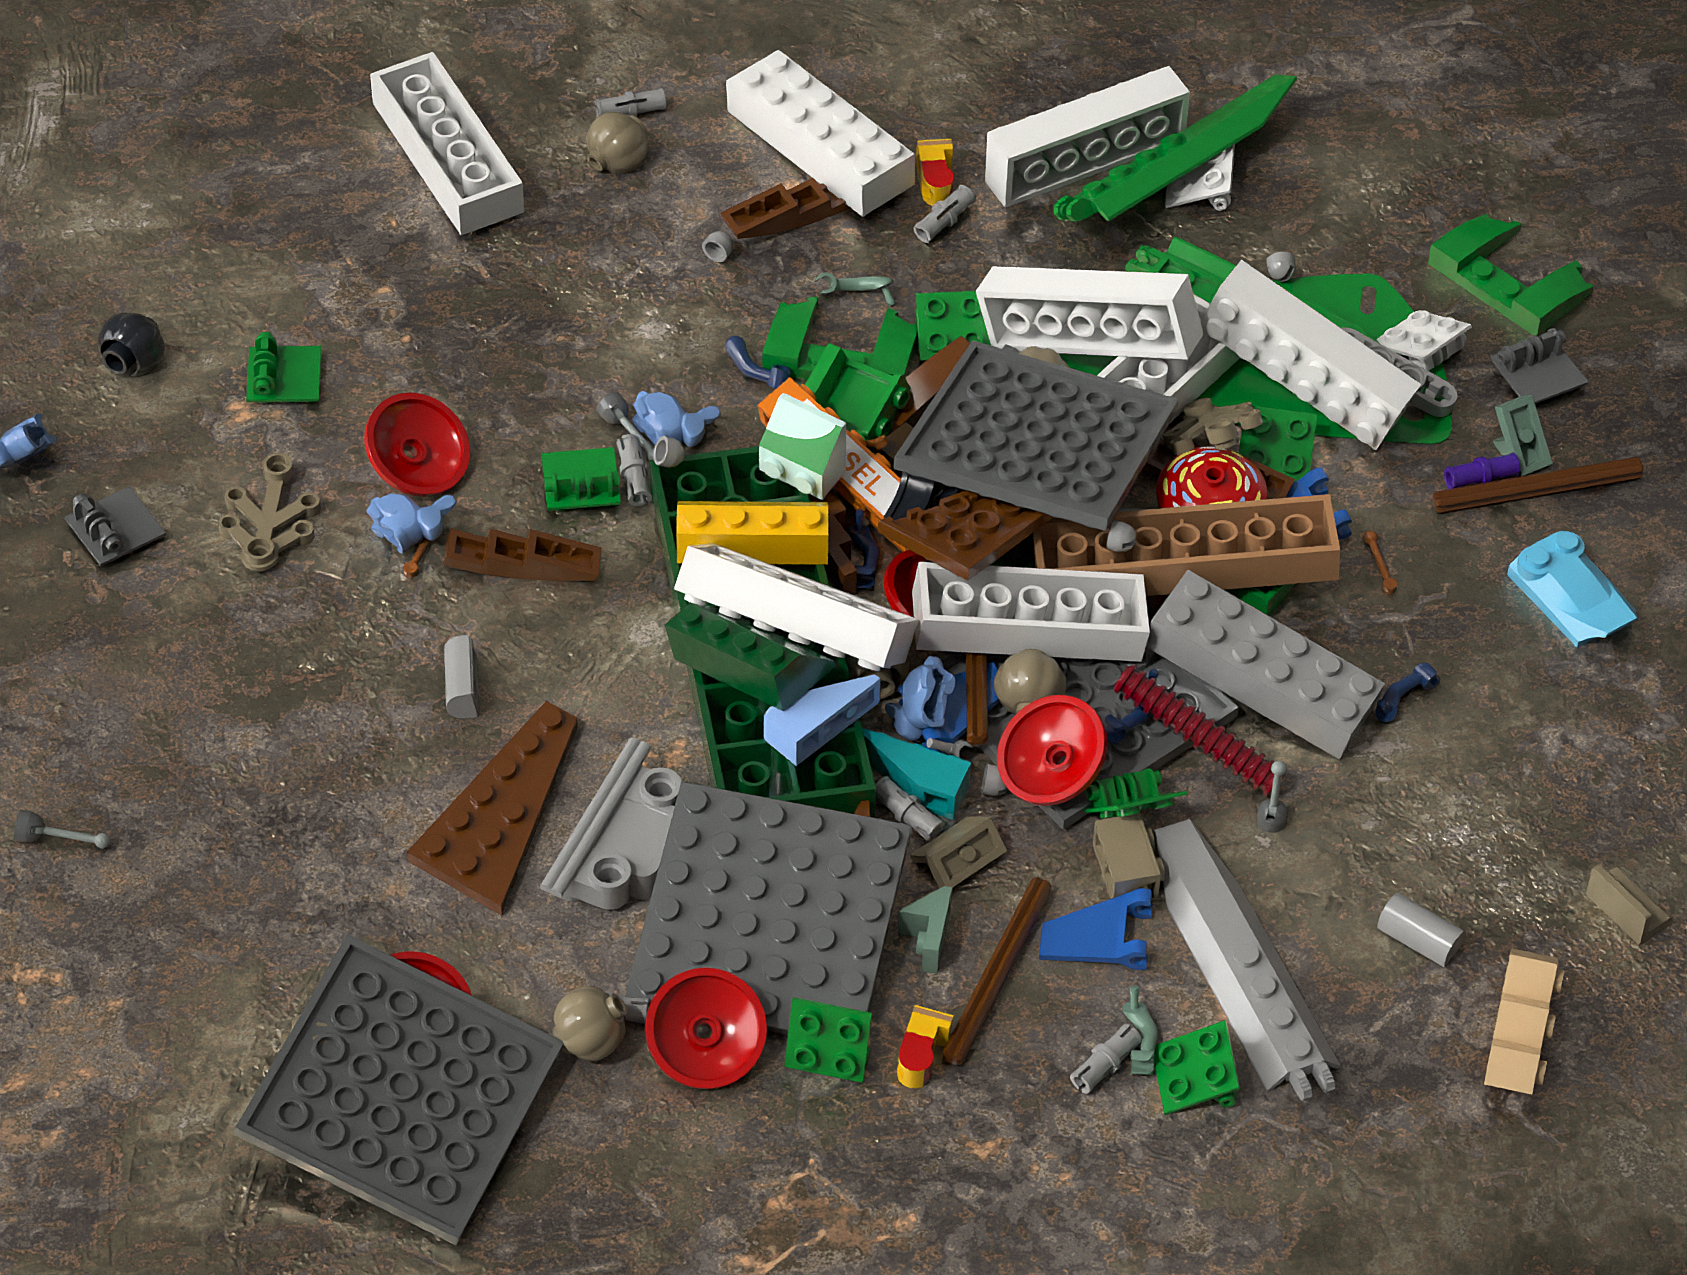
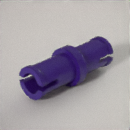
[1444,452,1520,489]

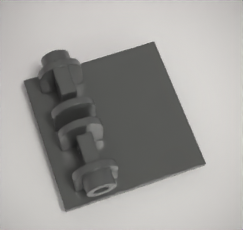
[1489,328,1588,404]
[65,486,166,566]

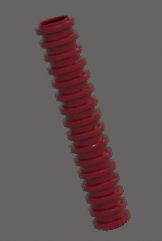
[1114,664,1285,797]

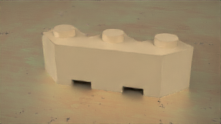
[1484,948,1564,1095]

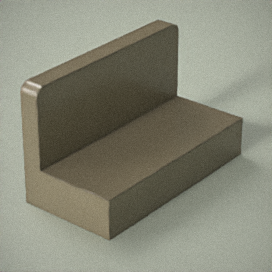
[910,816,1007,888]
[1586,864,1670,946]

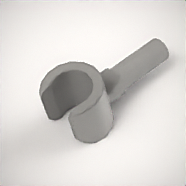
[926,738,973,762]

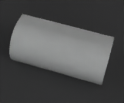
[444,635,480,718]
[1377,893,1466,967]

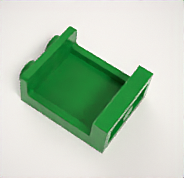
[805,343,911,449]

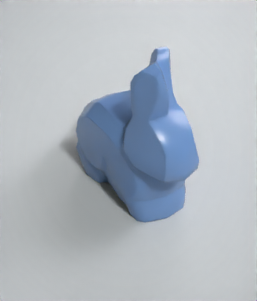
[632,391,721,447]
[0,414,57,469]
[366,494,457,553]
[885,656,955,741]

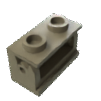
[1093,813,1165,899]

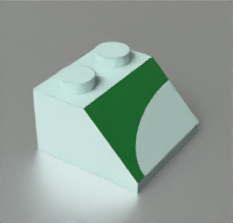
[759,393,846,500]

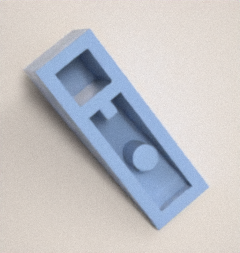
[764,674,880,766]

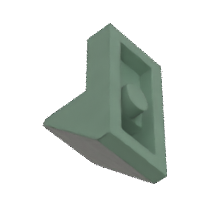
[1493,395,1553,476]
[898,886,952,974]

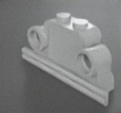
[540,738,682,910]

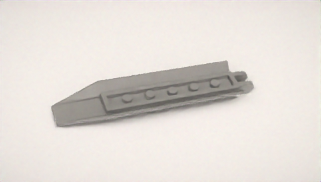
[1154,819,1341,1101]

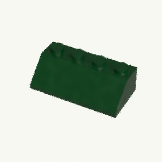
[664,603,836,711]

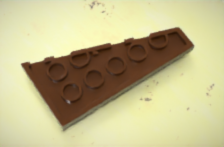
[878,490,1053,581]
[407,701,578,916]

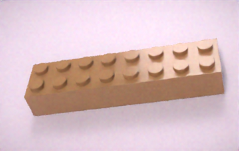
[1032,494,1340,596]

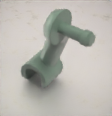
[814,272,895,306]
[1122,985,1158,1075]

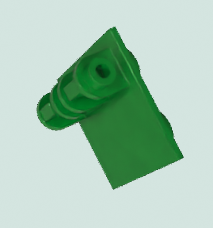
[915,291,990,362]
[246,332,321,403]
[1239,406,1317,482]
[541,447,621,511]
[1085,768,1188,818]
[784,997,872,1083]
[1154,1020,1240,1115]

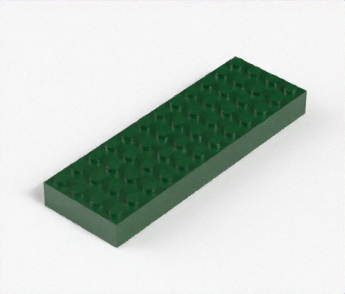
[650,446,876,818]

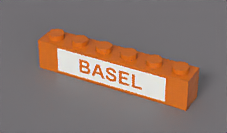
[758,377,936,552]

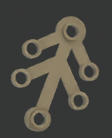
[1163,398,1263,455]
[218,453,321,571]

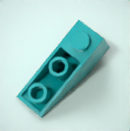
[862,728,971,820]

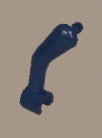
[725,336,791,389]
[848,509,880,589]
[1375,662,1440,722]
[1104,668,1159,745]

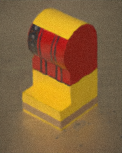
[915,139,954,206]
[897,1005,954,1089]

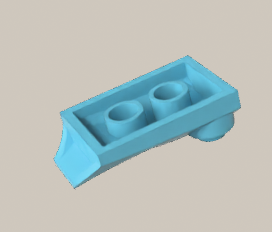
[1507,531,1639,648]

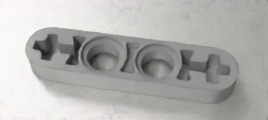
[1341,328,1457,417]

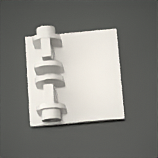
[1165,144,1235,211]
[1376,310,1472,371]

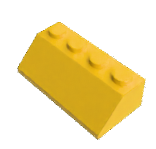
[677,501,828,564]

